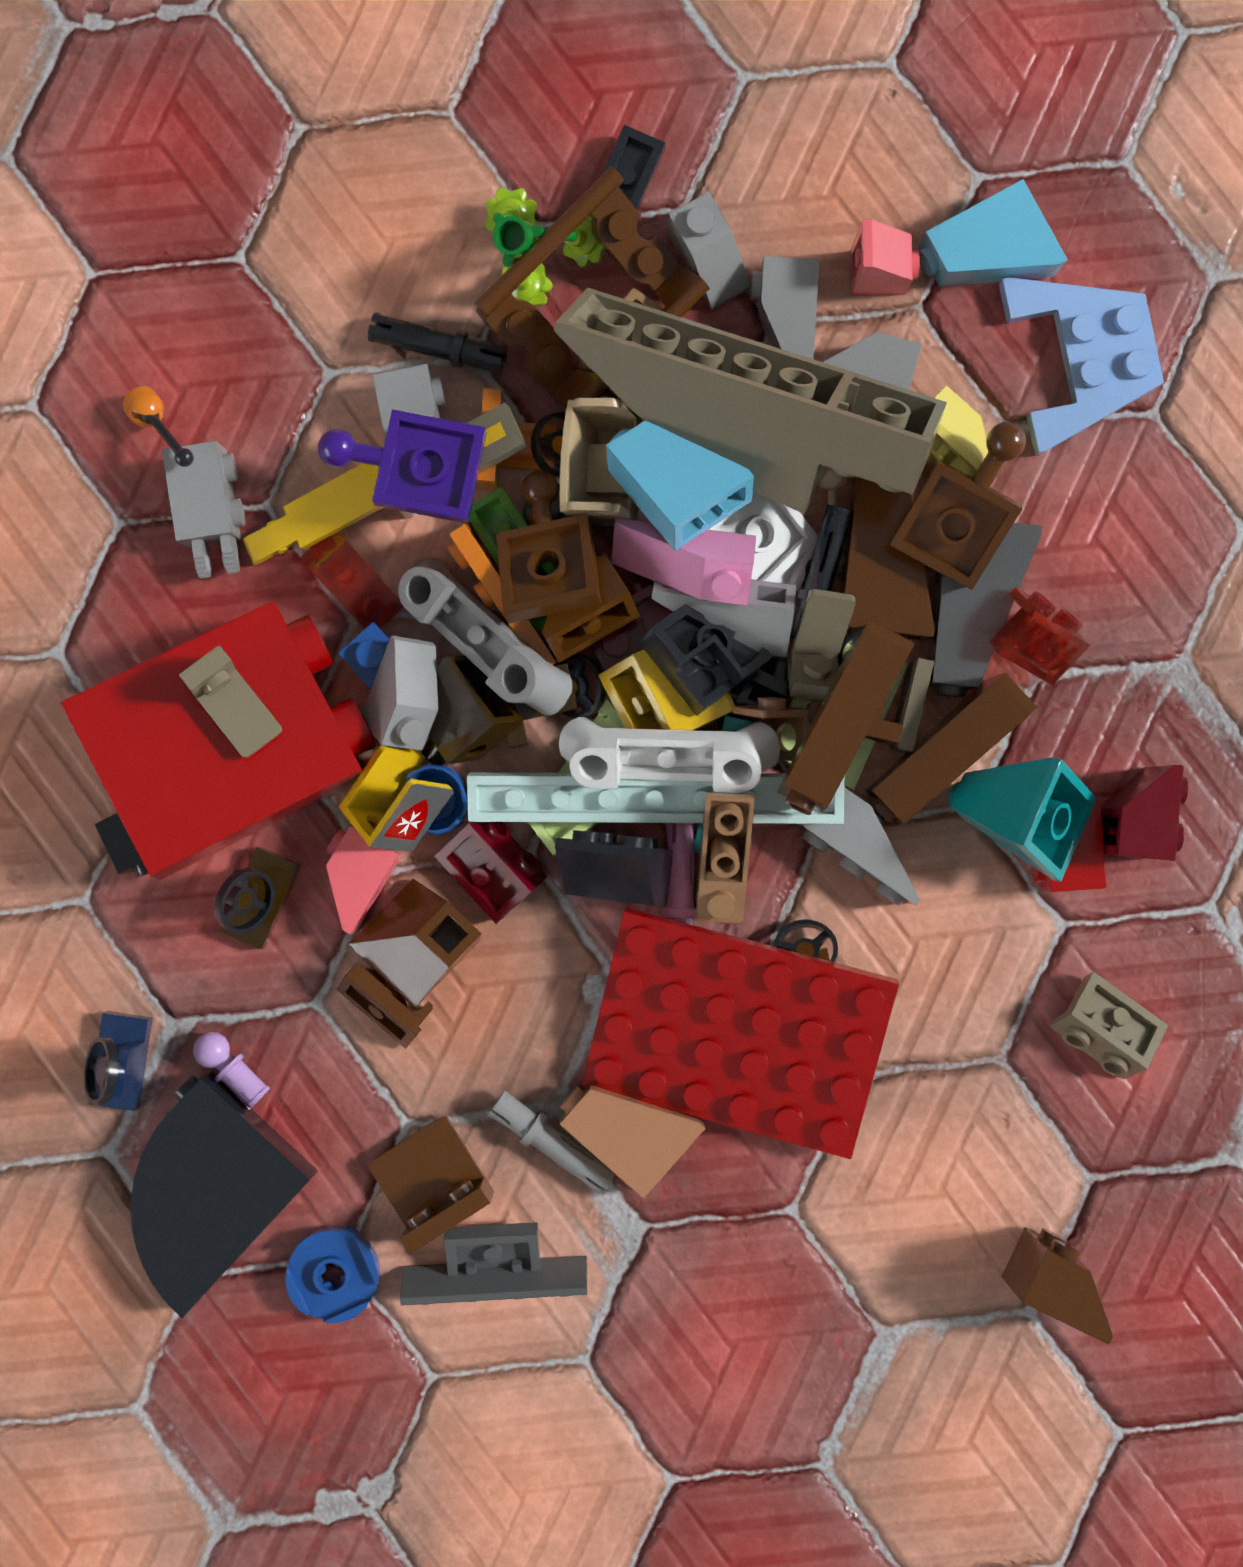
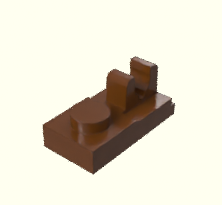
[336,962,433,1049]

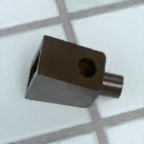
[422,655,524,766]

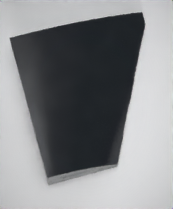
[639,604,773,716]

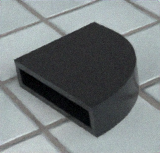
[131,1071,318,1318]

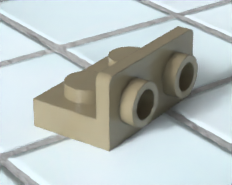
[1050,971,1169,1079]

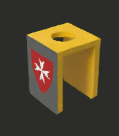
[339,745,453,852]

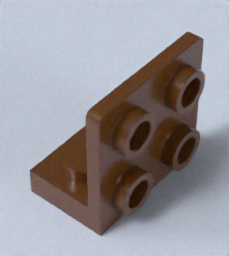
[368,1115,494,1254]

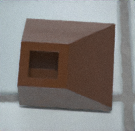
[348,878,482,1008]

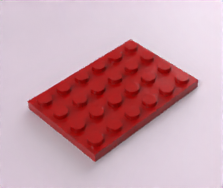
[582,908,899,1159]

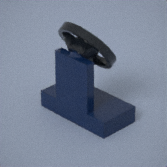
[84,1011,153,1111]

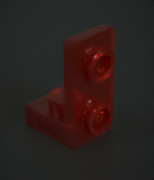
[301,532,403,629]

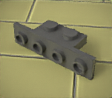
[400,1222,587,1306]

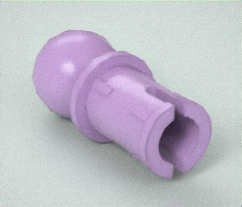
[193,1032,271,1110]

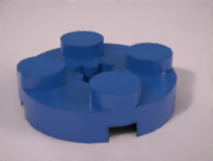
[285,1226,380,1324]

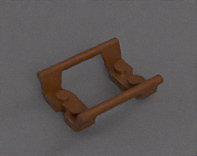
[474,166,710,408]

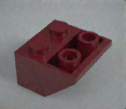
[1101,765,1188,861]

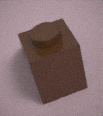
[542,552,640,663]

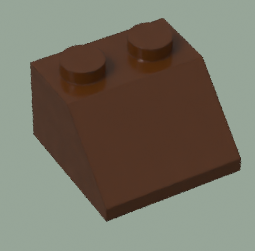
[1001,1228,1113,1345]

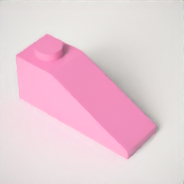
[611,518,756,606]

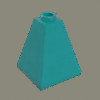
[949,757,1097,882]

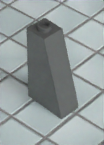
[927,523,1042,697]

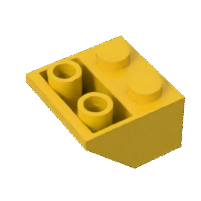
[598,649,735,731]

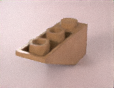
[696,792,755,924]

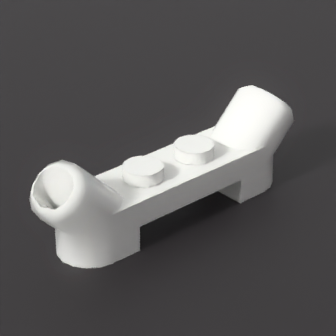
[559,717,780,793]

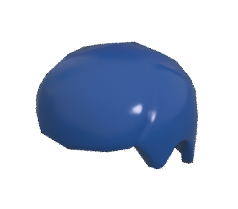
[404,764,468,835]

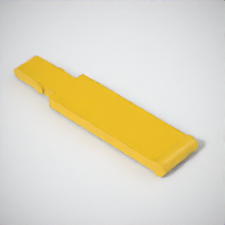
[243,463,384,565]

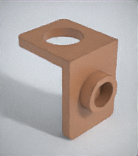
[733,697,810,761]

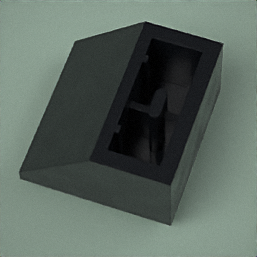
[555,830,673,906]

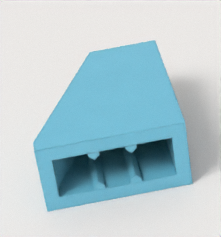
[918,179,1068,286]
[606,420,754,551]

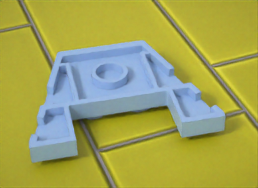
[999,277,1164,456]

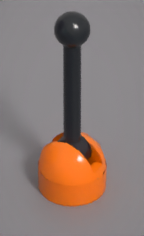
[123,386,194,467]

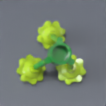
[485,188,604,307]

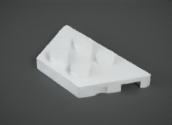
[708,491,818,592]

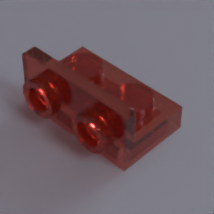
[989,586,1091,686]

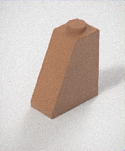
[560,1085,706,1199]

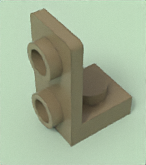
[787,589,856,701]
[179,645,282,758]

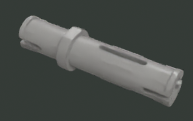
[487,1090,615,1195]

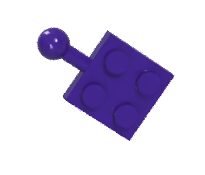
[318,409,487,524]

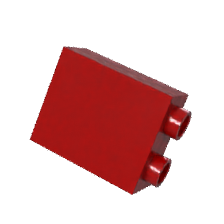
[60,600,376,880]

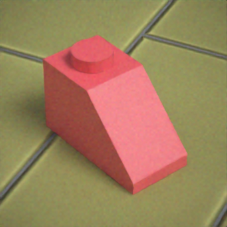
[850,219,920,296]
[326,825,404,934]

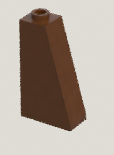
[840,476,935,642]
[777,620,915,815]
[866,673,1038,824]

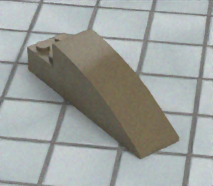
[554,288,947,514]

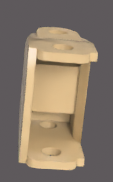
[560,398,642,528]

